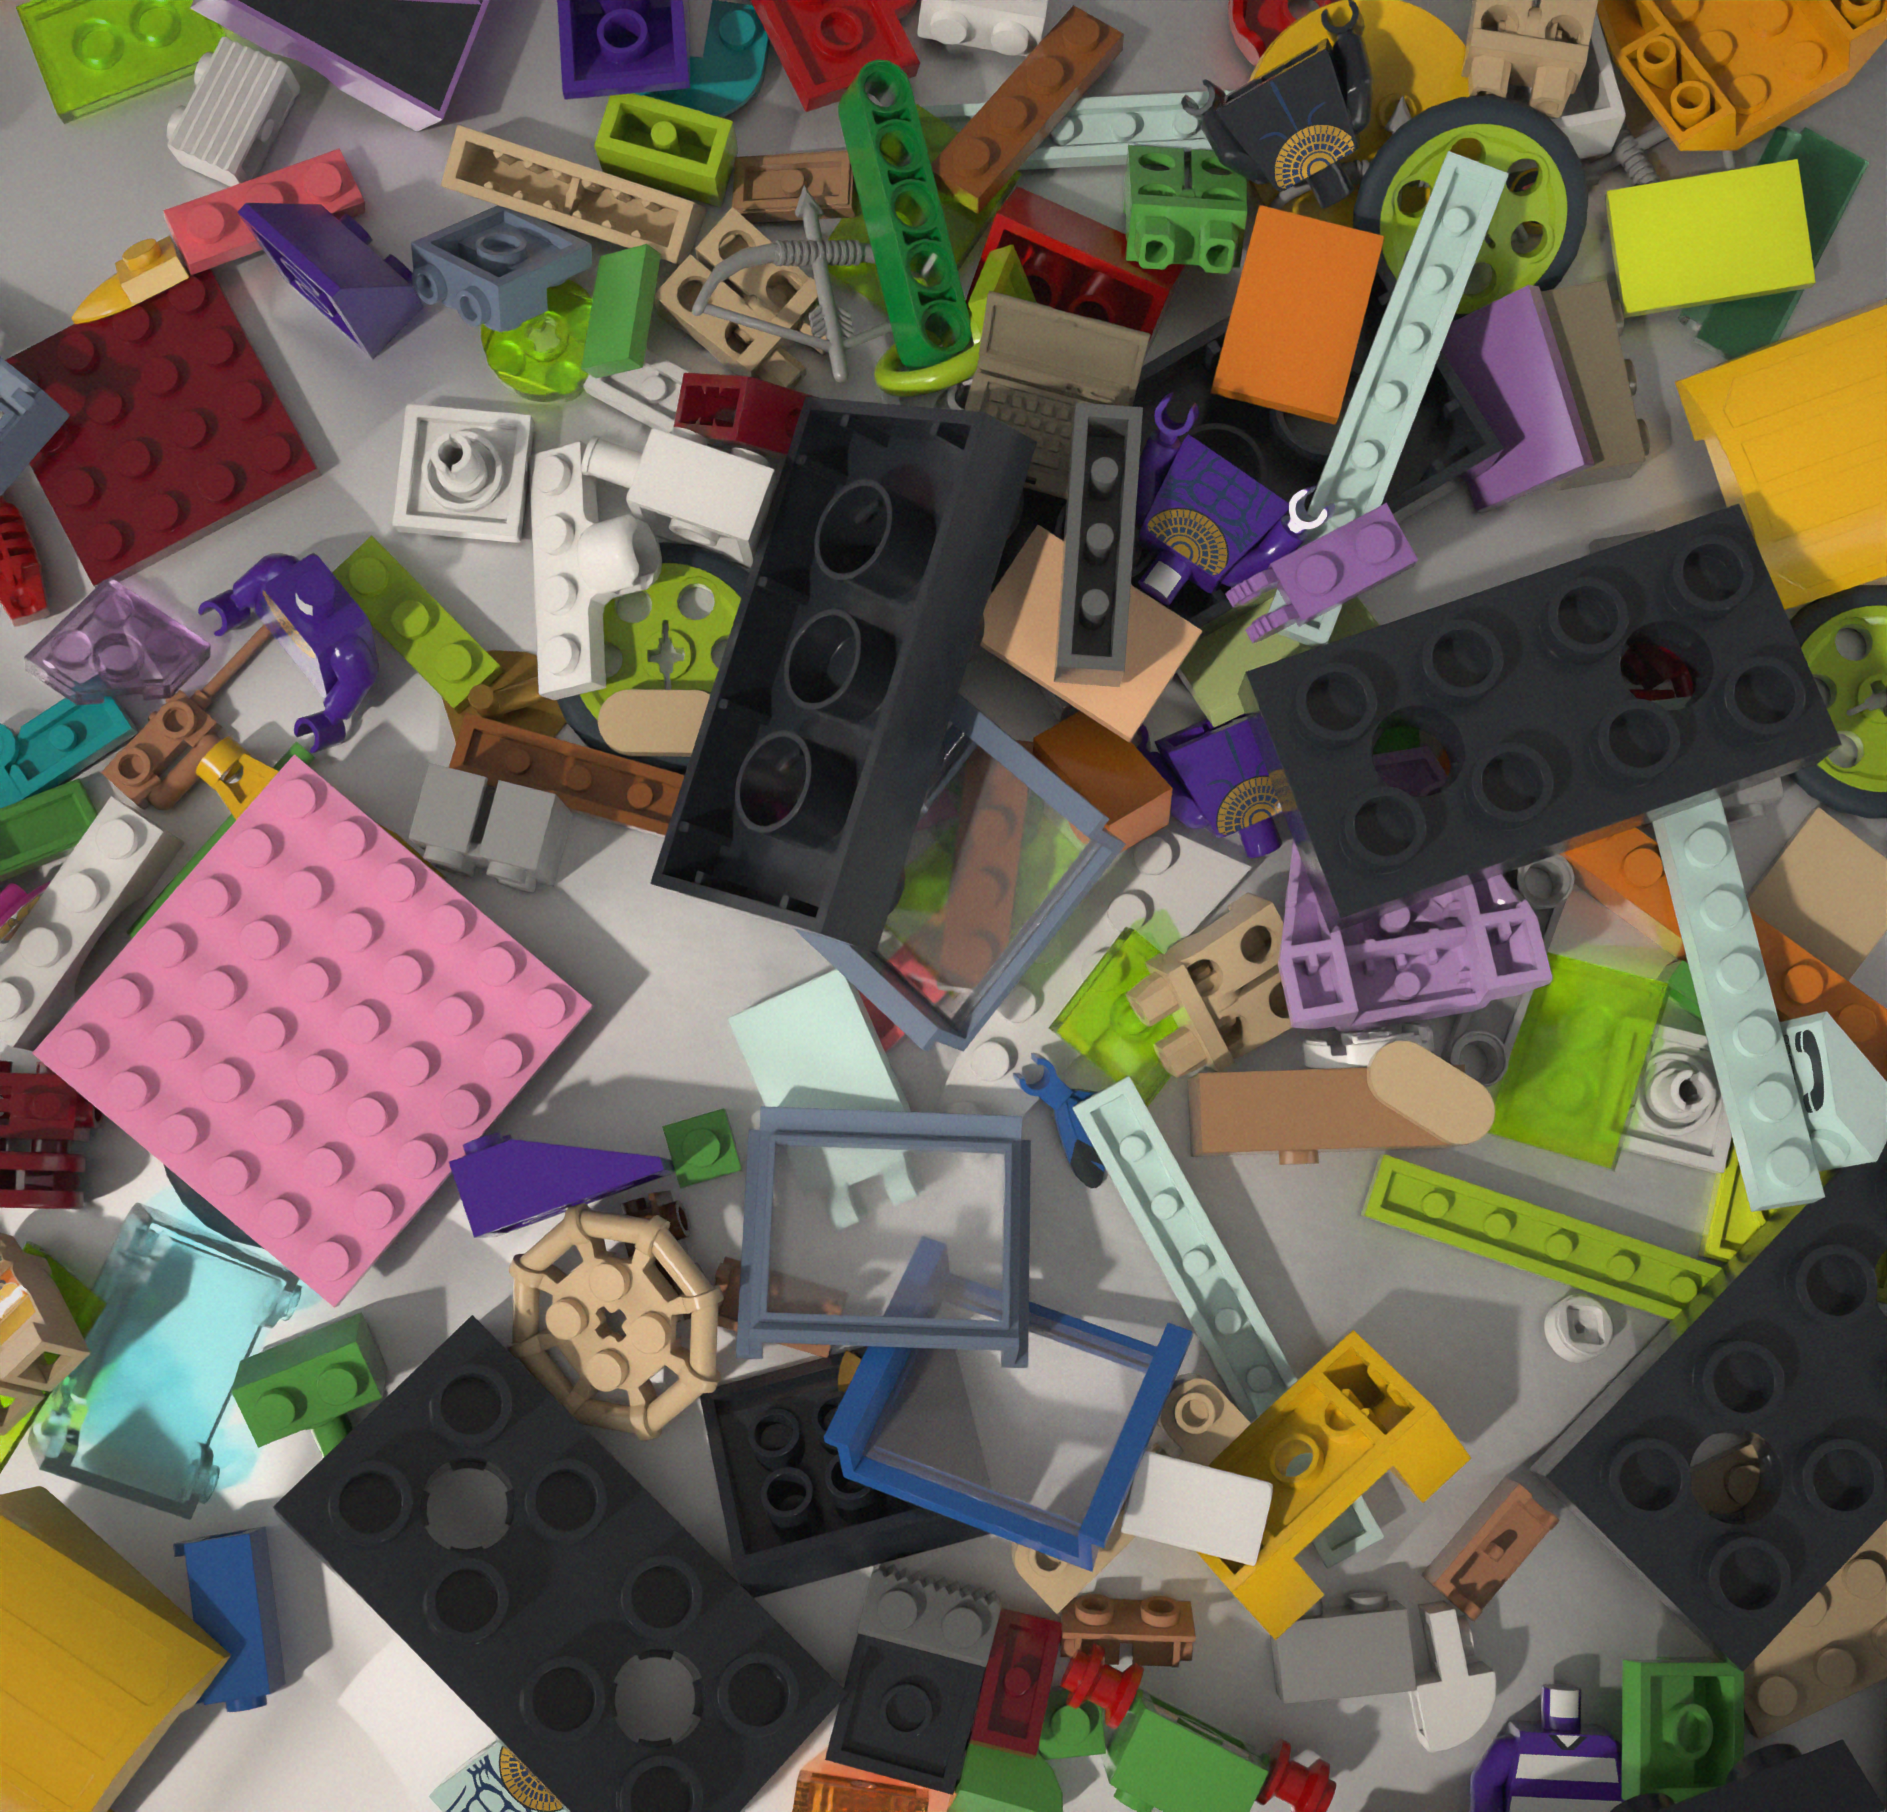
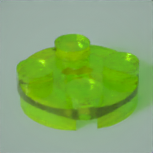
[480,278,593,402]

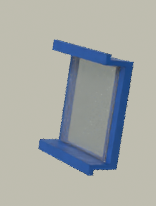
[824,1236,1193,1572]

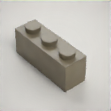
[1541,280,1650,491]

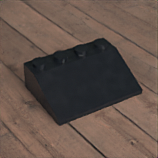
[700,1346,993,1598]

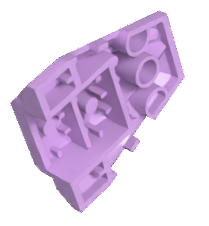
[1278,746,1553,1033]

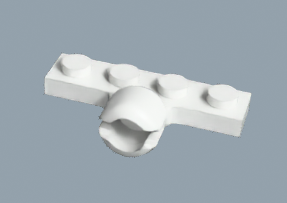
[529,441,662,700]

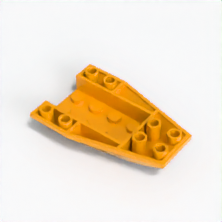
[1596,0,1887,151]

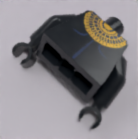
[1181,0,1374,208]

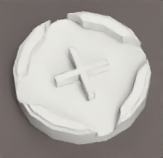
[1302,1022,1435,1069]

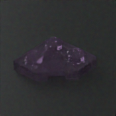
[24,578,211,705]

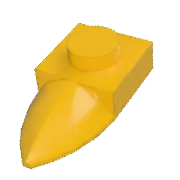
[71,235,189,324]

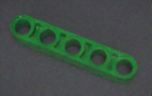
[838,59,972,371]

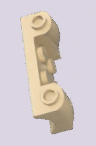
[1011,1373,1251,1614]

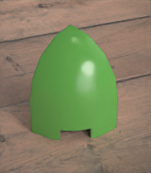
[946,1731,1063,1812]

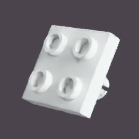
[392,404,535,543]
[1592,1016,1732,1173]

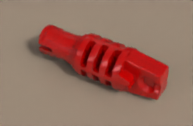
[0,493,51,627]

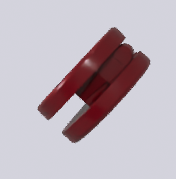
[0,1151,86,1210]

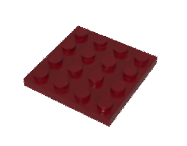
[3,266,322,592]

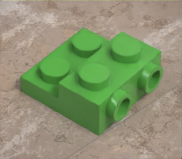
[1622,1657,1745,1802]

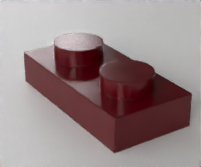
[969,1608,1062,1759]

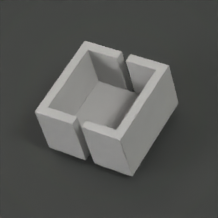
[408,763,573,892]

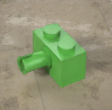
[231,1312,387,1458]

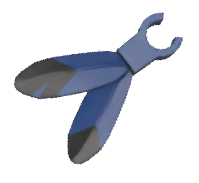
[1013,1053,1105,1188]

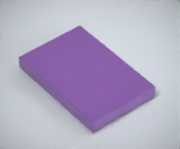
[1441,285,1595,512]

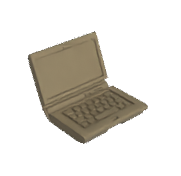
[964,291,1150,499]

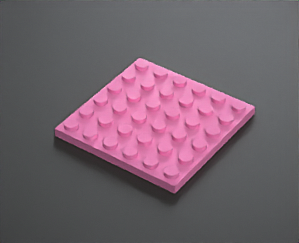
[32,755,594,1308]

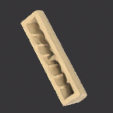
[440,125,707,264]

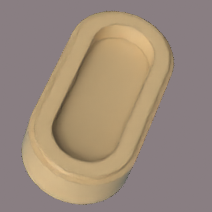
[598,689,710,757]
[1367,1041,1495,1145]

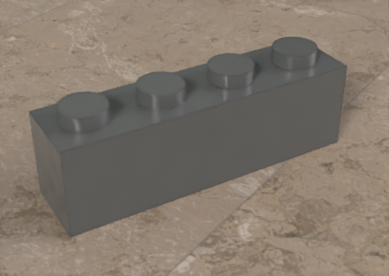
[1054,402,1143,687]

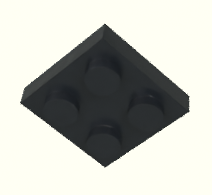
[825,1633,986,1795]

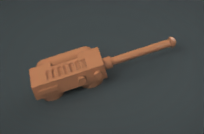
[101,625,272,811]

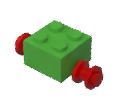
[1060,1643,1336,1812]

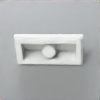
[1121,1451,1273,1566]

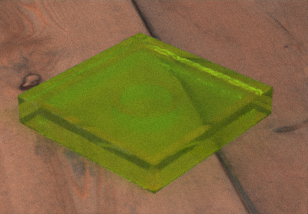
[1048,926,1179,1107]

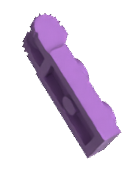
[1225,503,1418,643]

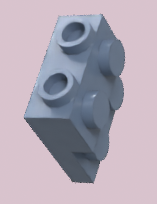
[411,205,592,332]

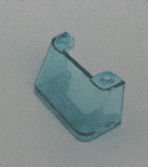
[28,1202,302,1520]

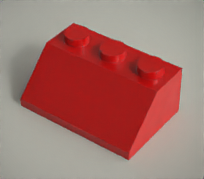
[965,186,1186,363]

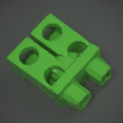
[1123,145,1247,274]

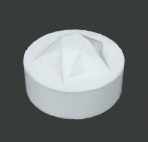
[1544,1294,1614,1363]

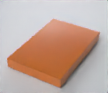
[1210,205,1385,425]

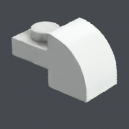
[1409,1600,1496,1753]

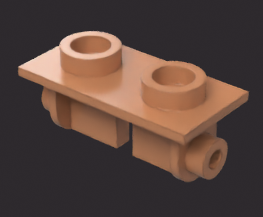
[1060,1594,1196,1668]

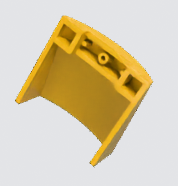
[1675,298,1887,610]
[0,1486,231,1812]

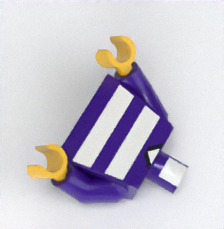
[1470,1684,1626,1812]

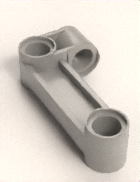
[1441,854,1575,1088]

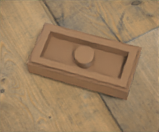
[732,150,858,223]

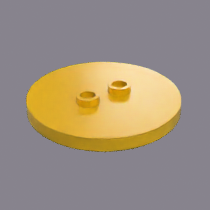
[1248,0,1481,228]

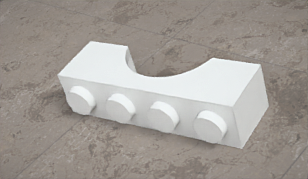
[0,797,185,1051]

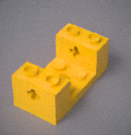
[1196,1330,1471,1641]

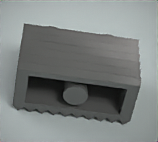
[857,1563,1001,1667]

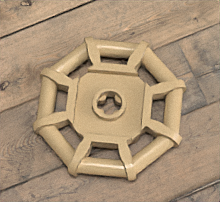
[507,1203,724,1441]

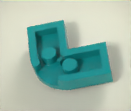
[635,0,771,118]

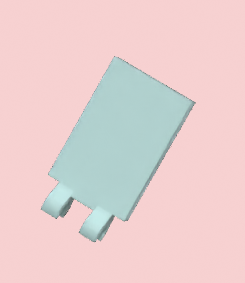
[727,969,926,1232]

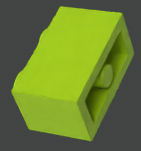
[594,93,739,207]

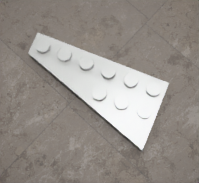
[932,819,1252,1164]

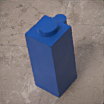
[173,1526,286,1712]

